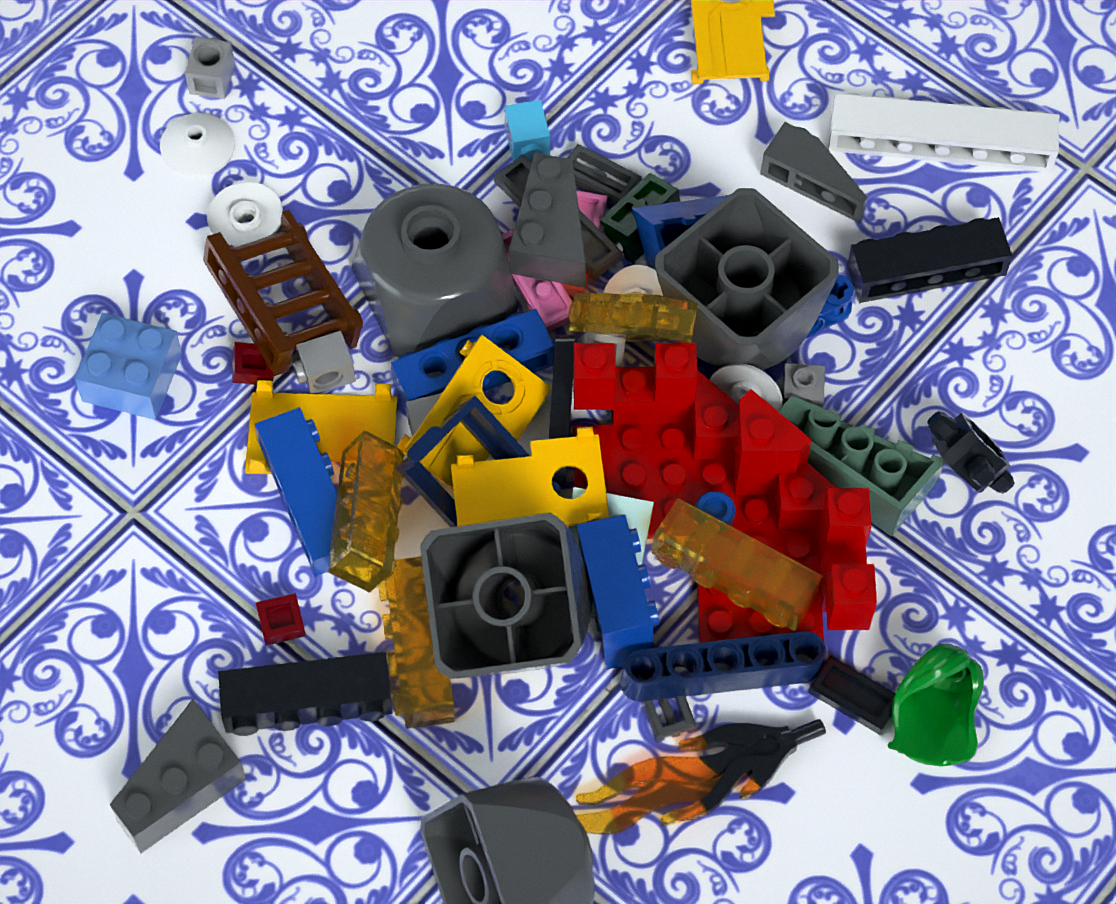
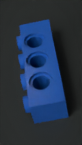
[391,309,555,412]

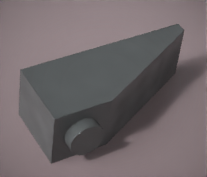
[760,122,867,223]

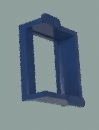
[396,396,561,528]

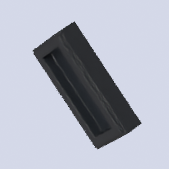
[808,655,895,735]

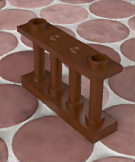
[203,210,363,376]

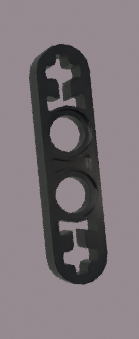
[549,335,576,485]

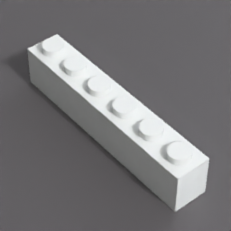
[828,93,1060,173]

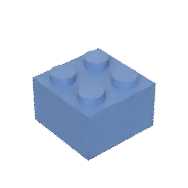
[75,313,182,420]

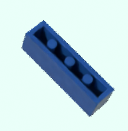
[255,407,364,577]

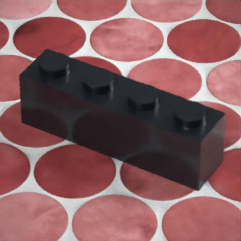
[847,217,1013,303]
[218,652,393,736]

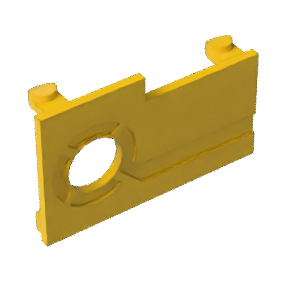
[691,0,775,85]
[396,335,552,490]
[245,380,398,474]
[451,426,609,527]

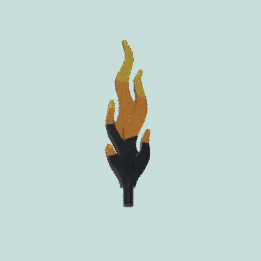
[576,718,826,835]

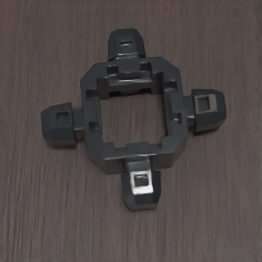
[927,411,1015,494]

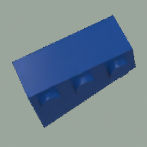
[632,195,729,270]
[577,514,660,670]

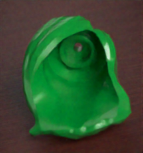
[887,644,984,767]

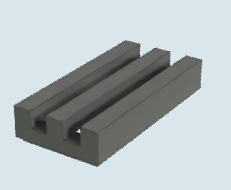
[567,144,642,206]
[632,668,697,743]

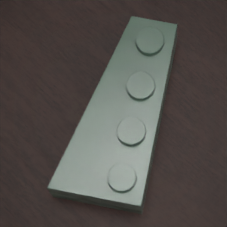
[778,395,945,537]

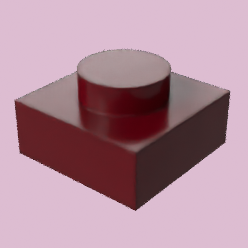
[232,342,274,385]
[256,593,306,646]

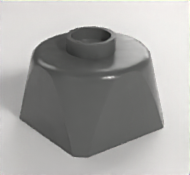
[351,183,518,358]
[655,188,839,370]
[420,513,592,679]
[421,777,595,904]

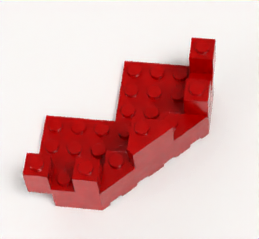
[573,343,877,643]

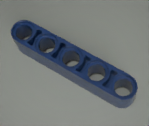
[621,631,826,702]

